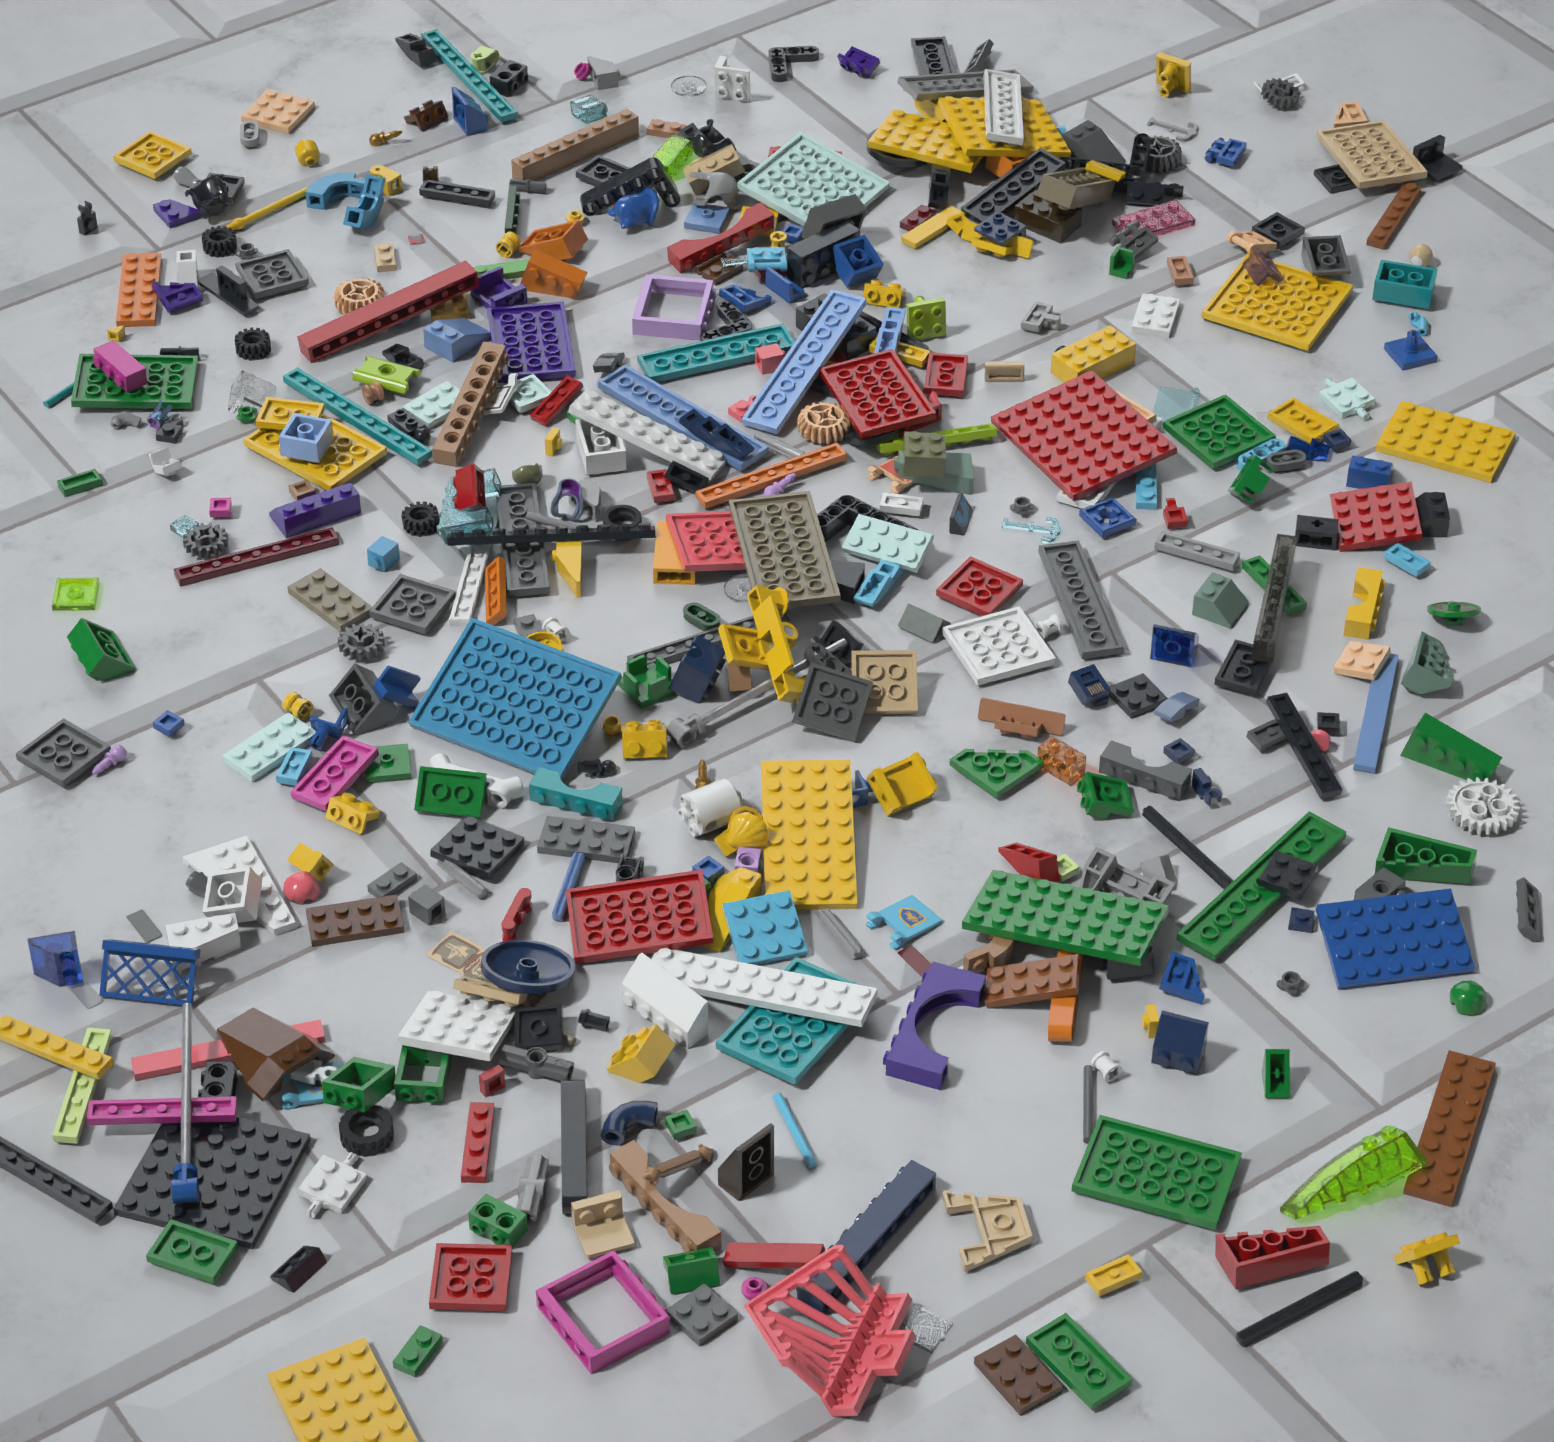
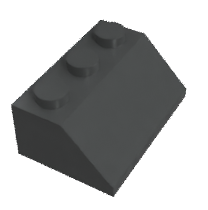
[329,663,398,736]

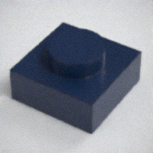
[1323,429,1351,451]
[1163,738,1195,764]
[1288,907,1315,933]

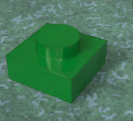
[665,1110,697,1140]

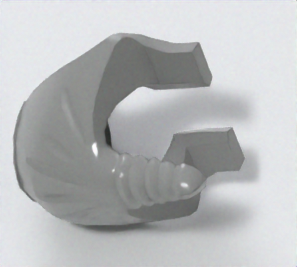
[689,172,738,209]

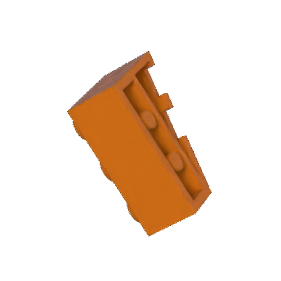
[520,249,587,299]

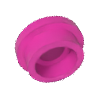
[574,62,590,80]
[741,1277,767,1301]

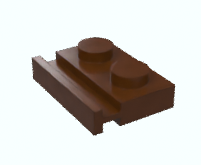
[697,253,743,285]

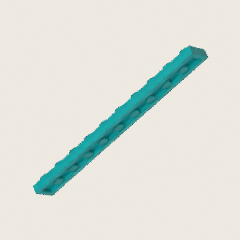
[421,29,517,123]
[283,367,432,465]

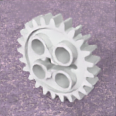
[1446,777,1520,835]

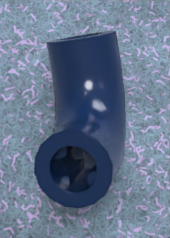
[600,1101,658,1145]

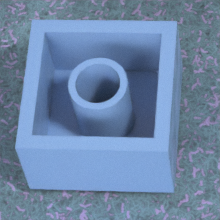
[279,413,334,463]

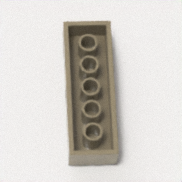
[1036,167,1116,210]

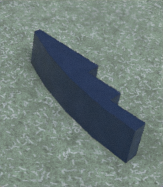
[679,408,755,460]

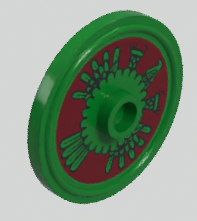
[1427,601,1481,625]

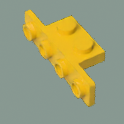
[961,221,1034,258]

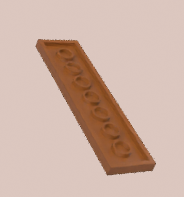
[1403,1050,1496,1207]

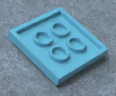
[722,890,808,965]

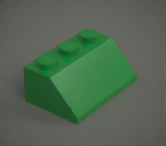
[67,618,136,681]

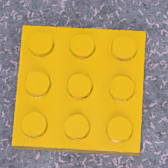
[113,131,192,179]

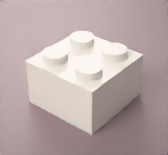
[202,867,262,923]

